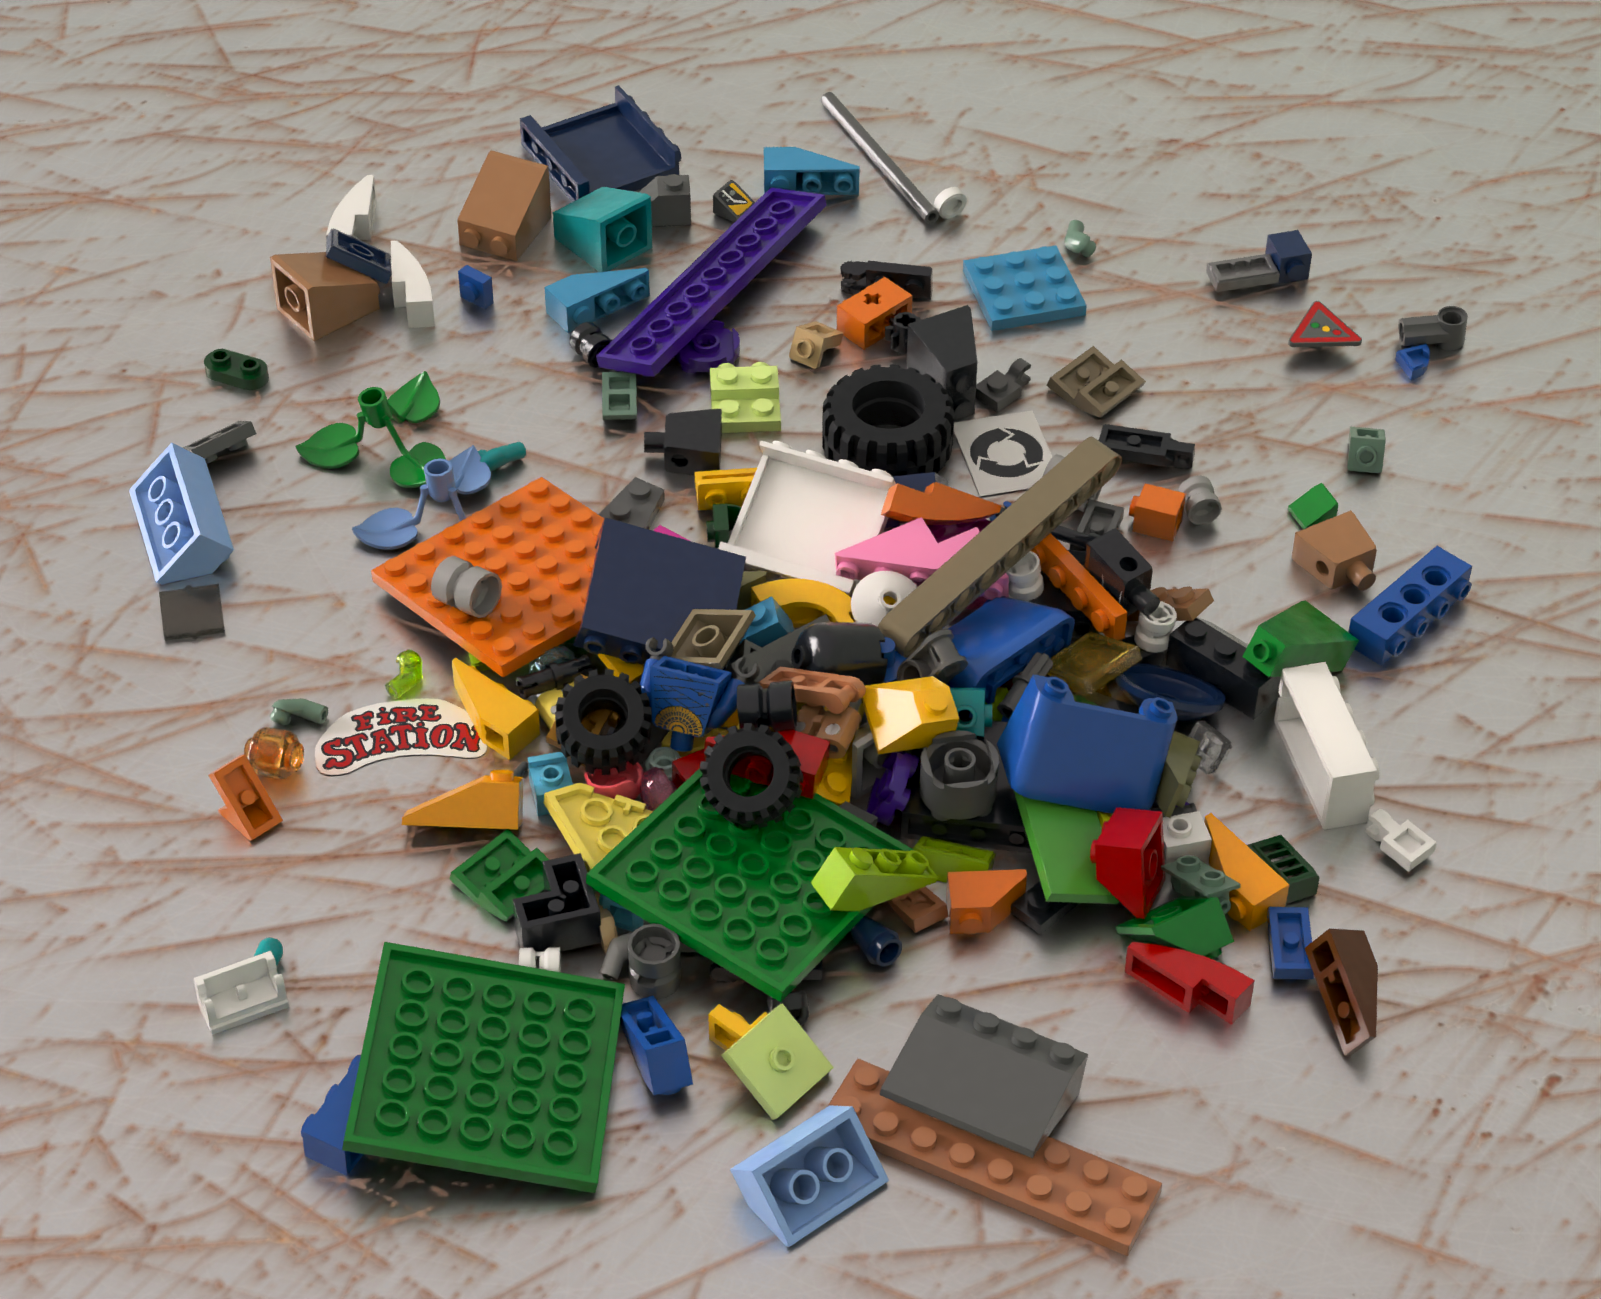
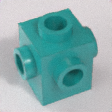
[949,687,992,739]

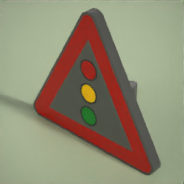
[1288,301,1362,350]

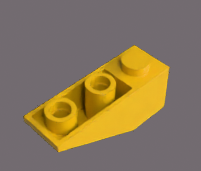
[452,657,540,760]

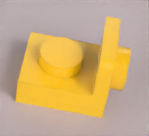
[708,1004,768,1051]

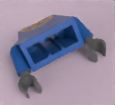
[640,637,760,752]

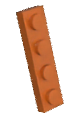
[1031,533,1128,644]

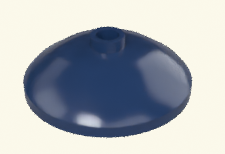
[1114,663,1225,721]

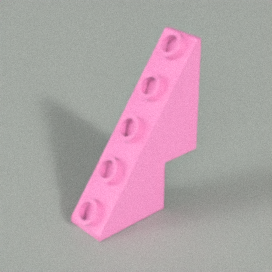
[835,517,1009,600]

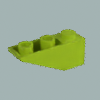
[811,847,939,911]

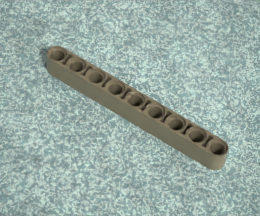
[878,436,1122,658]

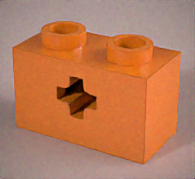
[837,277,913,350]

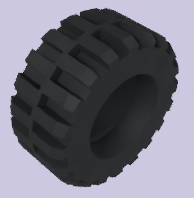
[822,364,955,477]

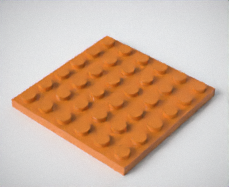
[371,477,604,677]

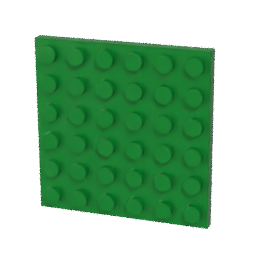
[586,768,916,1003]
[342,942,625,1193]

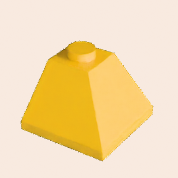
[861,676,959,754]

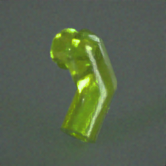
[385,650,422,699]

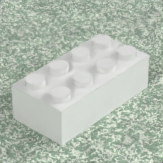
[1274,662,1380,830]

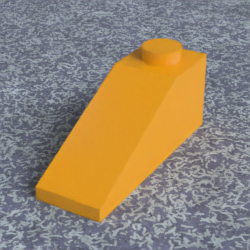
[402,770,524,830]
[1204,813,1289,931]

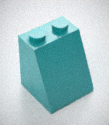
[553,187,653,272]

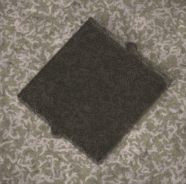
[159,584,225,641]

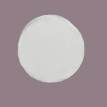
[934,187,967,219]

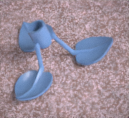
[352,445,491,550]

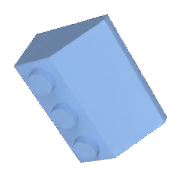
[730,1105,889,1247]

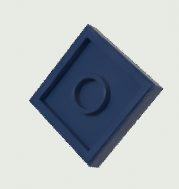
[326,228,392,284]

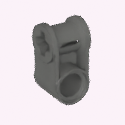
[897,629,968,684]

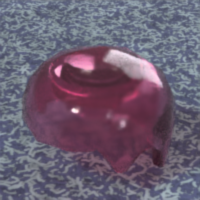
[640,767,678,811]

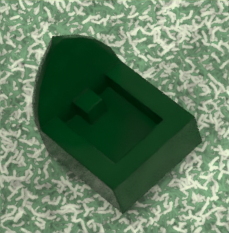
[706,503,742,549]

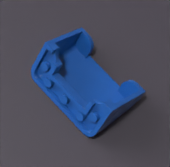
[906,596,1075,718]
[997,674,1177,814]

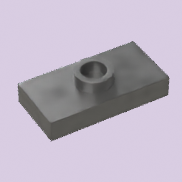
[1206,254,1280,292]

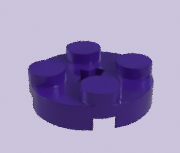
[674,320,740,374]
[867,751,919,826]

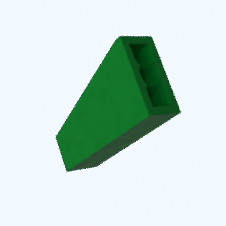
[1242,600,1359,677]

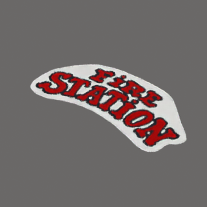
[315,698,487,775]

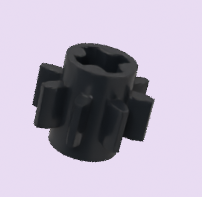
[885,312,920,354]

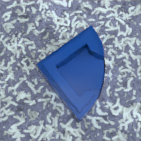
[1395,344,1430,380]

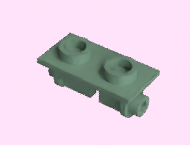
[1161,855,1241,914]

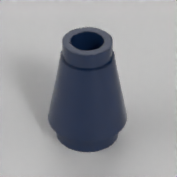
[849,916,902,966]

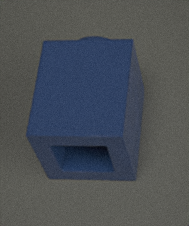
[1265,230,1312,284]

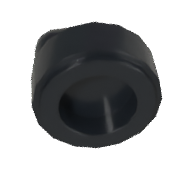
[766,990,809,1026]

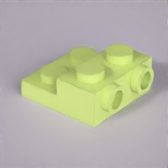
[710,362,781,433]

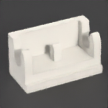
[193,951,289,1035]

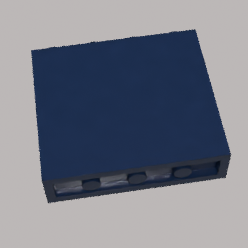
[520,85,682,202]
[574,517,746,670]

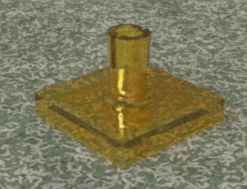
[1046,631,1142,698]

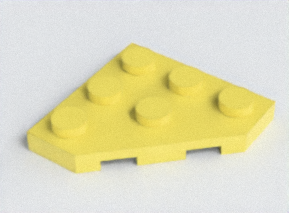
[543,782,653,873]

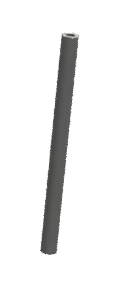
[821,92,939,224]

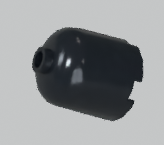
[791,622,888,686]

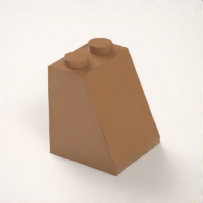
[457,150,552,261]
[270,252,380,341]

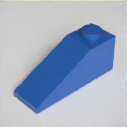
[620,996,693,1095]

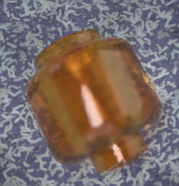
[244,727,304,780]

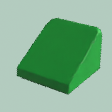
[1288,483,1338,529]

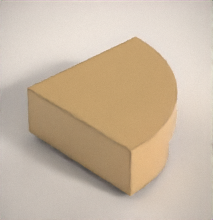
[599,907,618,955]

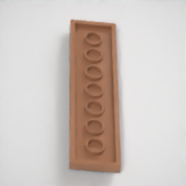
[827,1058,1162,1256]

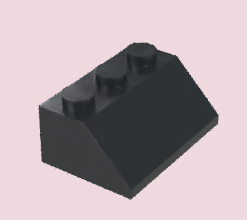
[1166,617,1281,720]

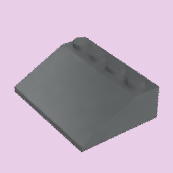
[880,994,1088,1158]

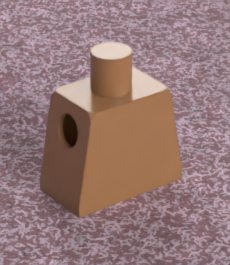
[1291,510,1377,591]

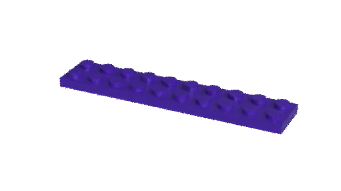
[596,187,827,377]

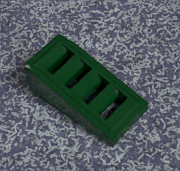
[1247,835,1319,904]

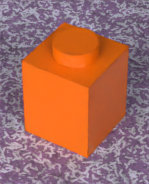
[1129,483,1186,542]

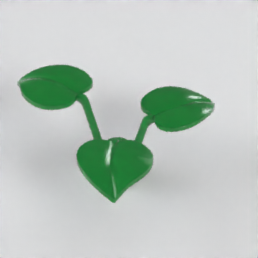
[295,371,446,488]

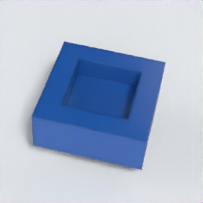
[458,265,494,309]

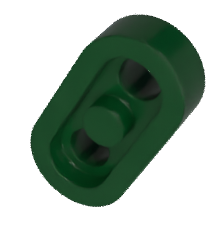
[204,349,269,390]

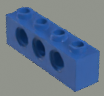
[1348,546,1472,666]

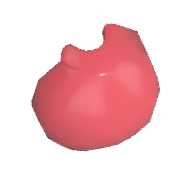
[584,762,646,800]

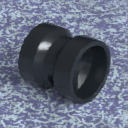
[569,322,612,368]

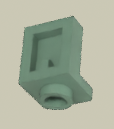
[1347,426,1386,473]

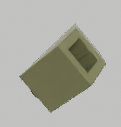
[1155,731,1202,818]

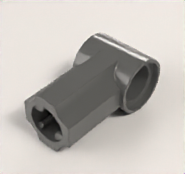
[1398,306,1468,351]

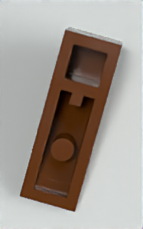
[1304,928,1378,1056]

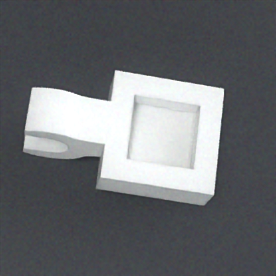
[1365,809,1437,872]

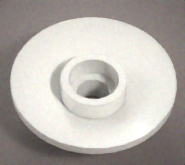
[851,571,917,627]

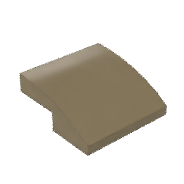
[1046,346,1146,418]

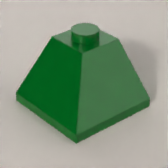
[1115,896,1234,959]

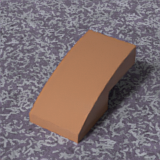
[887,886,949,933]

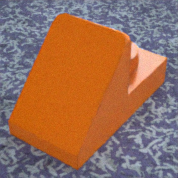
[208,754,283,841]

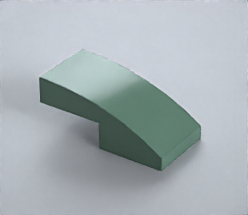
[602,371,637,420]

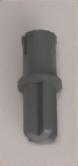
[997,652,1053,719]

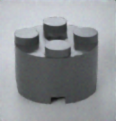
[920,730,999,821]

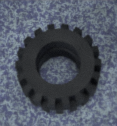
[555,669,652,775]
[700,723,803,828]

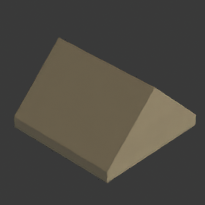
[671,609,756,670]

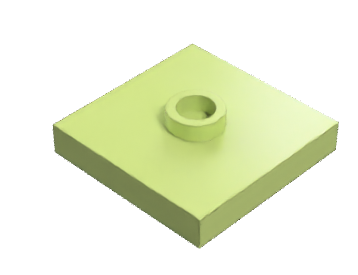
[721,1003,834,1120]

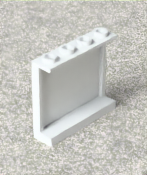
[718,441,896,598]

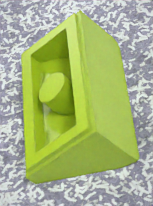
[913,836,996,883]

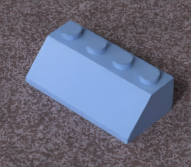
[129,443,234,585]

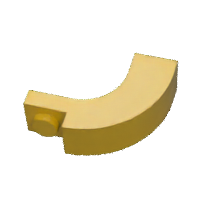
[751,579,856,628]

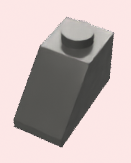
[639,174,691,227]

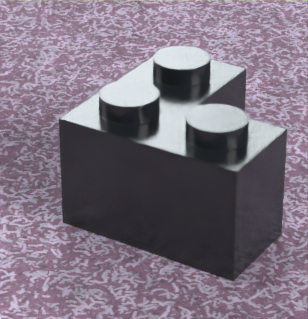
[512,853,601,952]

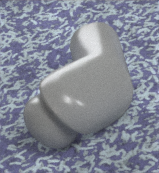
[599,932,633,981]

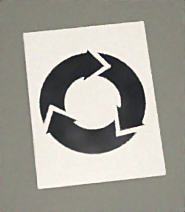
[954,410,1052,497]

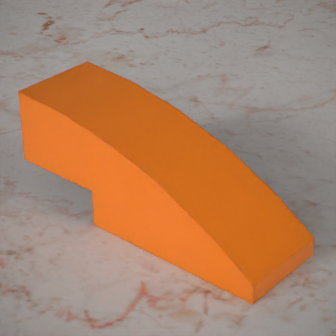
[881,482,1002,525]

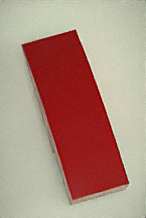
[1125,942,1255,1025]

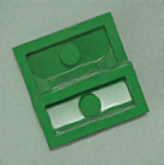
[449,829,549,922]

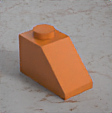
[946,869,1027,934]

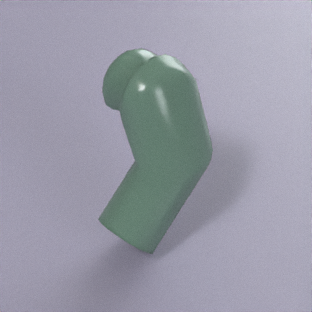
[1064,220,1096,257]
[270,698,328,726]

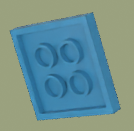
[963,245,1087,331]

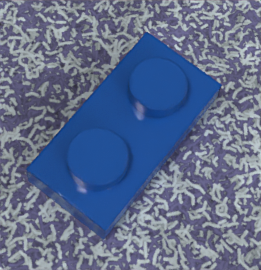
[1267,907,1314,979]

